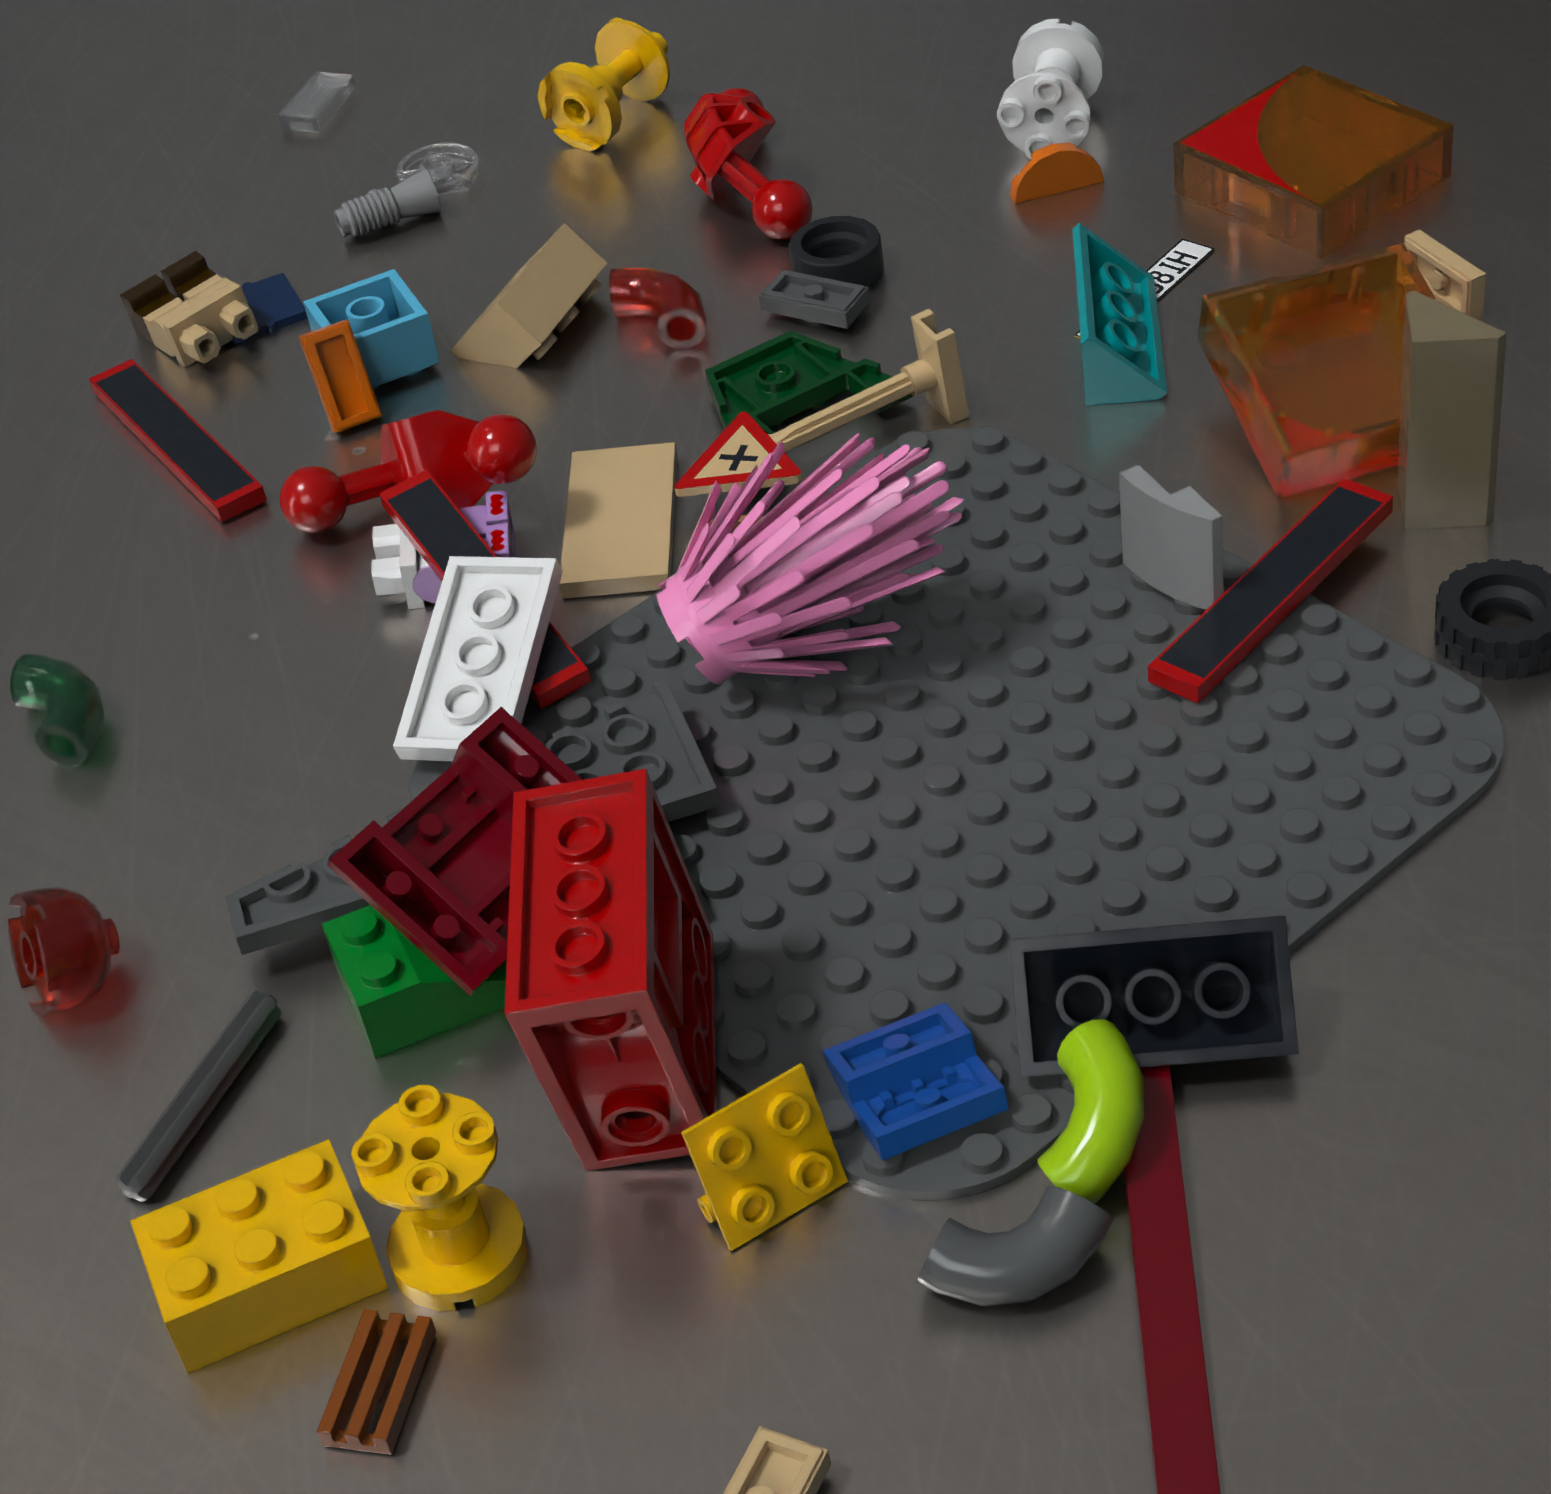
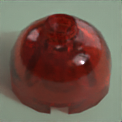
[8,887,120,1017]

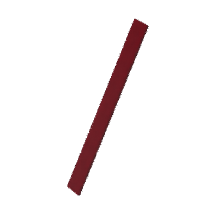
[1124,1065,1221,1494]

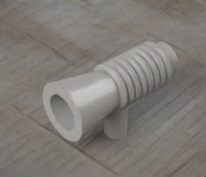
[333,168,441,238]

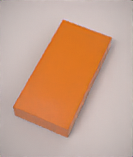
[298,319,382,433]

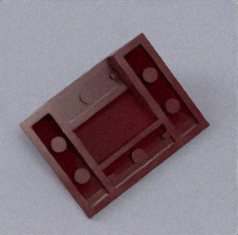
[327,707,583,996]

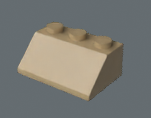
[450,223,607,368]

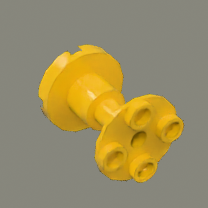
[538,17,671,151]
[351,1085,528,1312]

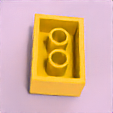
[130,1139,389,1374]

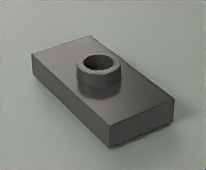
[759,270,870,328]

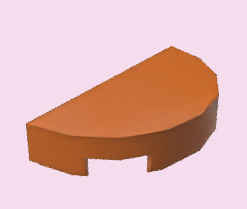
[1010,143,1104,204]

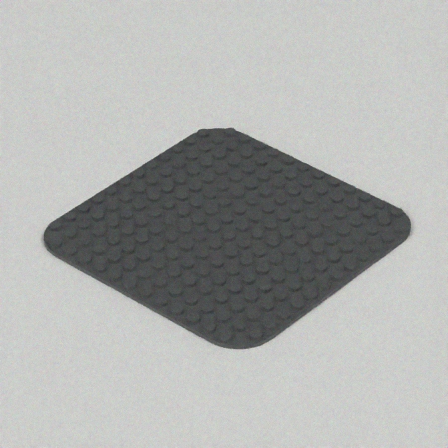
[409,427,1504,1201]

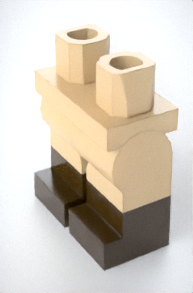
[120,251,259,368]

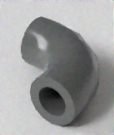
[917,1186,1113,1307]

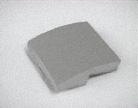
[1119,465,1224,610]

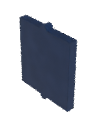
[233,273,308,343]

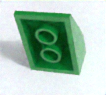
[322,905,507,1059]

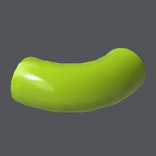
[1037,1019,1144,1204]

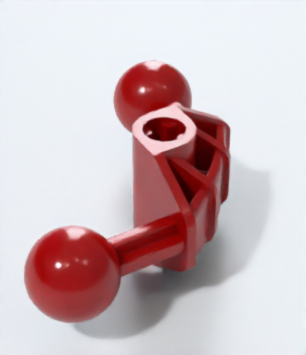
[684,87,813,241]
[280,410,537,534]

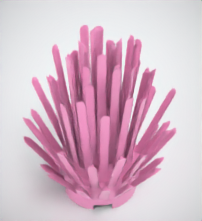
[656,433,964,685]

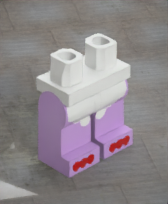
[371,490,515,609]

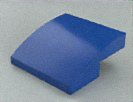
[822,1002,1009,1161]

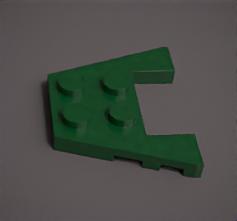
[705,331,914,454]

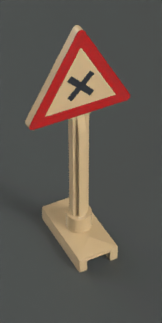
[674,308,969,497]

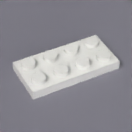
[393,556,563,761]

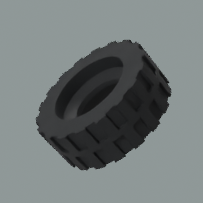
[1434,559,1551,680]

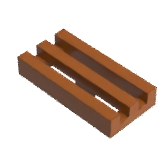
[317,1309,436,1455]

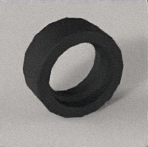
[789,216,884,287]

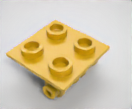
[681,1063,848,1251]

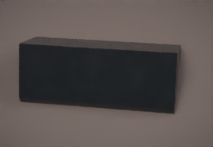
[1008,915,1299,1077]

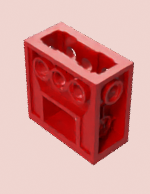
[504,768,717,1171]

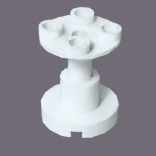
[997,19,1104,160]

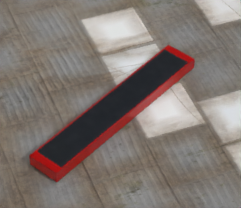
[89,359,267,522]
[379,469,591,709]
[1148,478,1393,703]

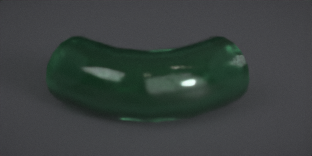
[10,654,105,767]

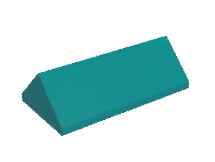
[1072,223,1167,406]

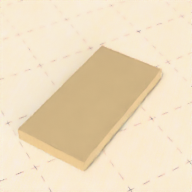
[559,442,678,599]

